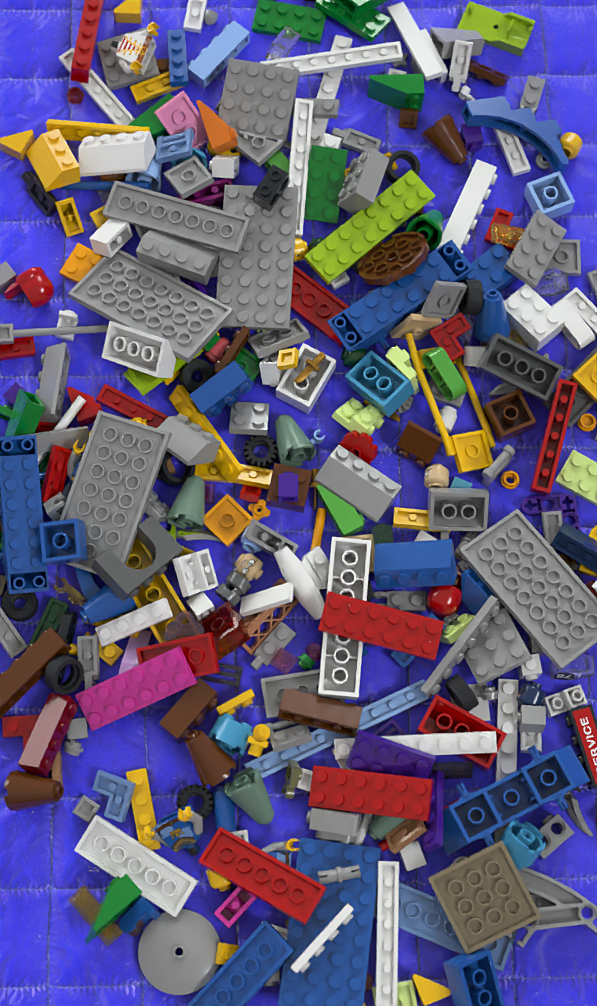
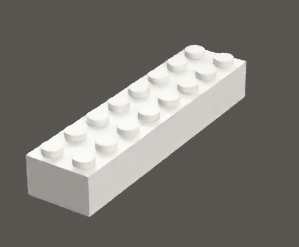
[318,537,371,700]

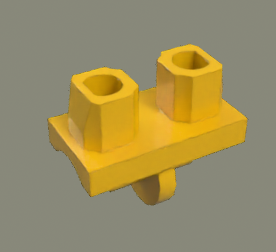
[247,724,270,757]

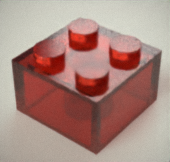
[196,601,251,661]

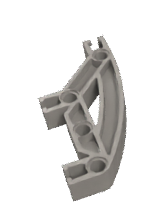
[450,856,597,948]

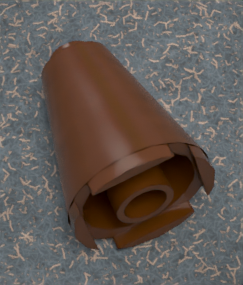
[421,114,468,166]
[185,729,237,788]
[4,770,64,811]

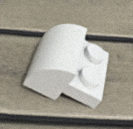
[172,549,219,597]

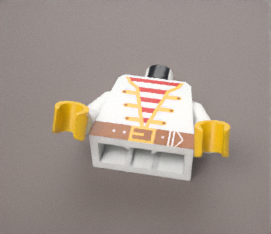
[111,22,160,75]

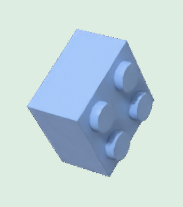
[523,171,575,219]

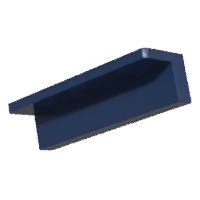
[550,522,597,573]

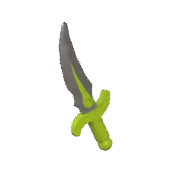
[166,523,221,542]

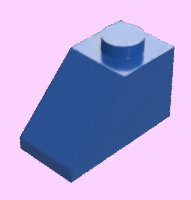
[461,568,497,615]

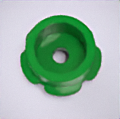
[297,653,315,671]

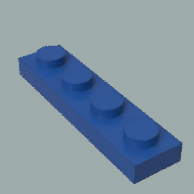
[167,29,189,87]

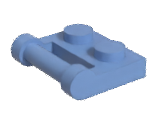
[156,128,195,164]

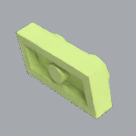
[440,614,476,644]

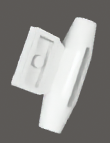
[274,546,329,620]

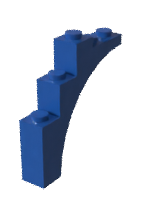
[461,96,569,175]

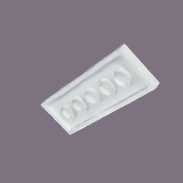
[74,815,198,917]

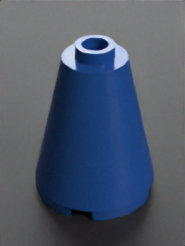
[473,289,511,343]
[79,584,137,624]

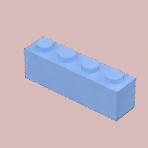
[187,20,250,89]

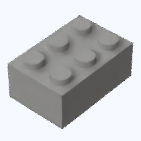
[337,147,390,215]

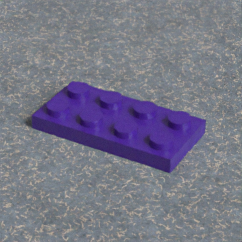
[345,729,435,779]

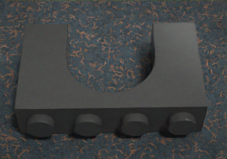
[91,515,183,602]

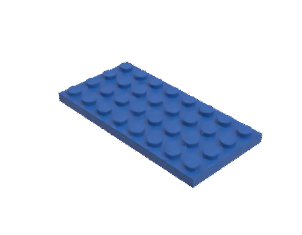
[278,837,381,1006]

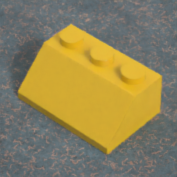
[26,129,80,192]

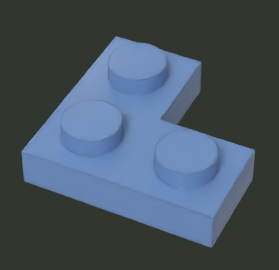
[92,770,136,823]

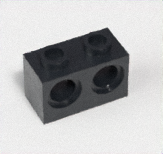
[253,164,290,212]

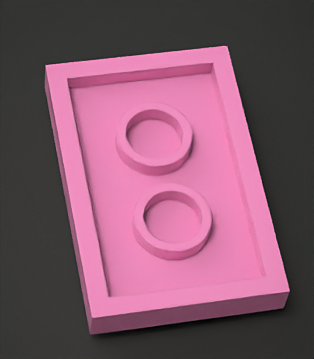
[154,91,209,149]

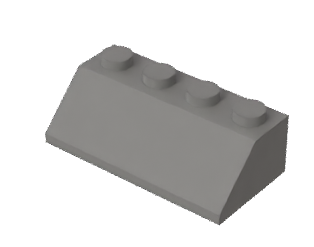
[136,229,220,285]
[36,343,71,423]
[314,445,402,523]

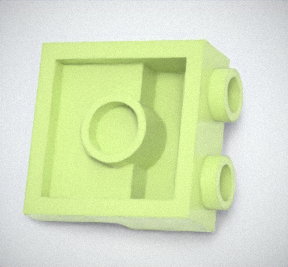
[385,346,420,396]
[332,398,385,436]

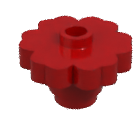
[339,430,378,465]

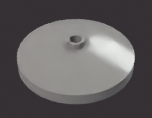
[138,909,220,995]

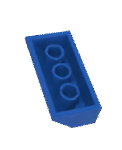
[374,539,458,589]

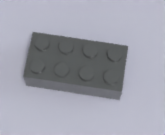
[476,333,564,402]

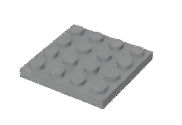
[218,58,300,143]

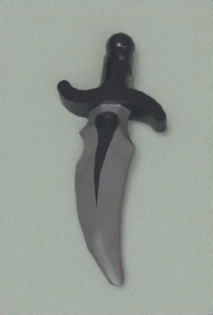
[563,787,593,837]

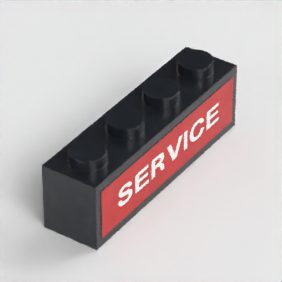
[564,704,597,790]

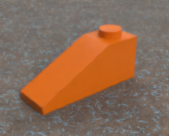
[196,100,238,154]

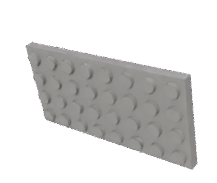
[216,185,299,331]
[68,249,234,363]
[59,410,172,575]
[458,509,597,671]

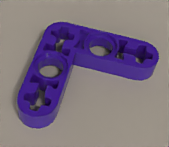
[520,494,581,531]

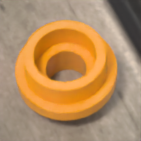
[500,471,520,489]

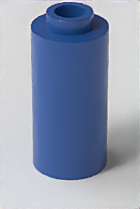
[213,787,237,832]

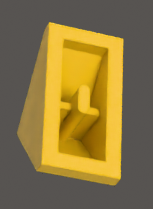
[113,0,143,24]
[0,130,35,161]
[55,197,84,237]
[411,974,451,1006]

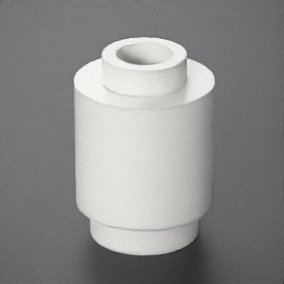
[433,406,457,434]

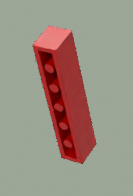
[71,0,105,84]
[529,378,578,496]

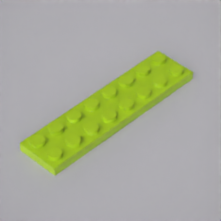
[304,169,436,285]

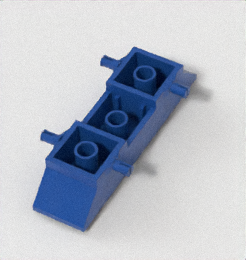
[327,239,473,352]
[0,435,49,594]
[443,745,590,856]

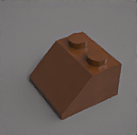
[395,420,443,468]

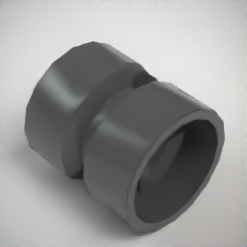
[215,570,251,607]

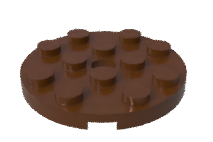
[358,232,429,286]

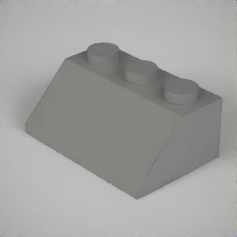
[157,414,221,466]
[428,487,489,531]

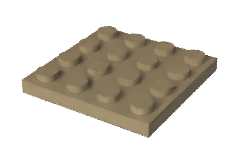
[428,840,542,955]

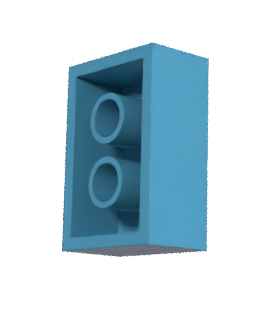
[345,350,415,418]

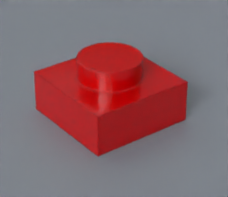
[239,485,263,503]

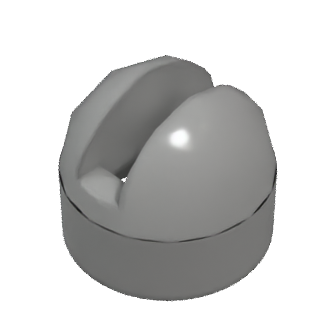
[204,9,219,25]

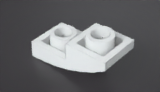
[542,685,588,718]

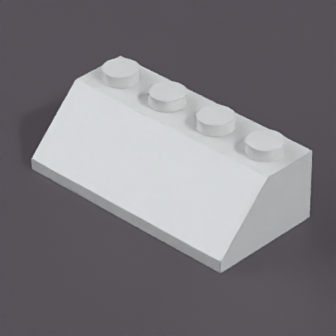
[79,131,156,177]
[102,321,176,378]

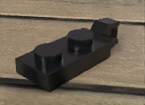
[21,171,59,217]

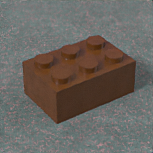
[159,677,218,744]

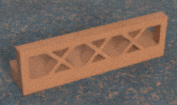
[228,578,299,655]

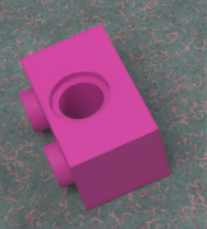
[214,887,257,929]

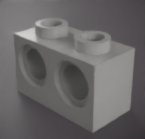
[538,814,574,860]

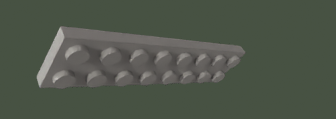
[102,181,251,255]

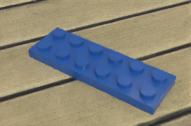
[187,920,296,1006]

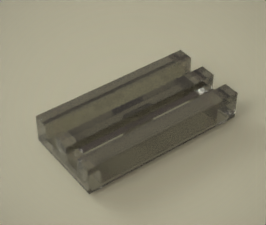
[201,663,243,687]
[431,762,473,779]

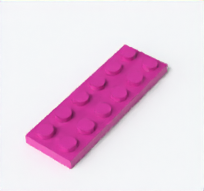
[75,646,197,731]

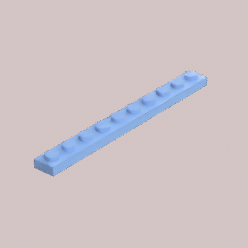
[244,679,432,778]

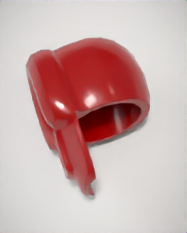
[3,267,54,308]
[426,574,462,618]

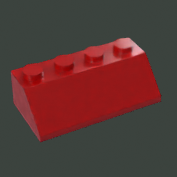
[415,694,507,772]

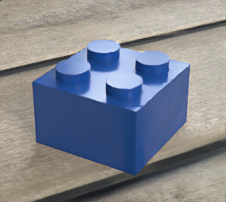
[39,518,88,566]

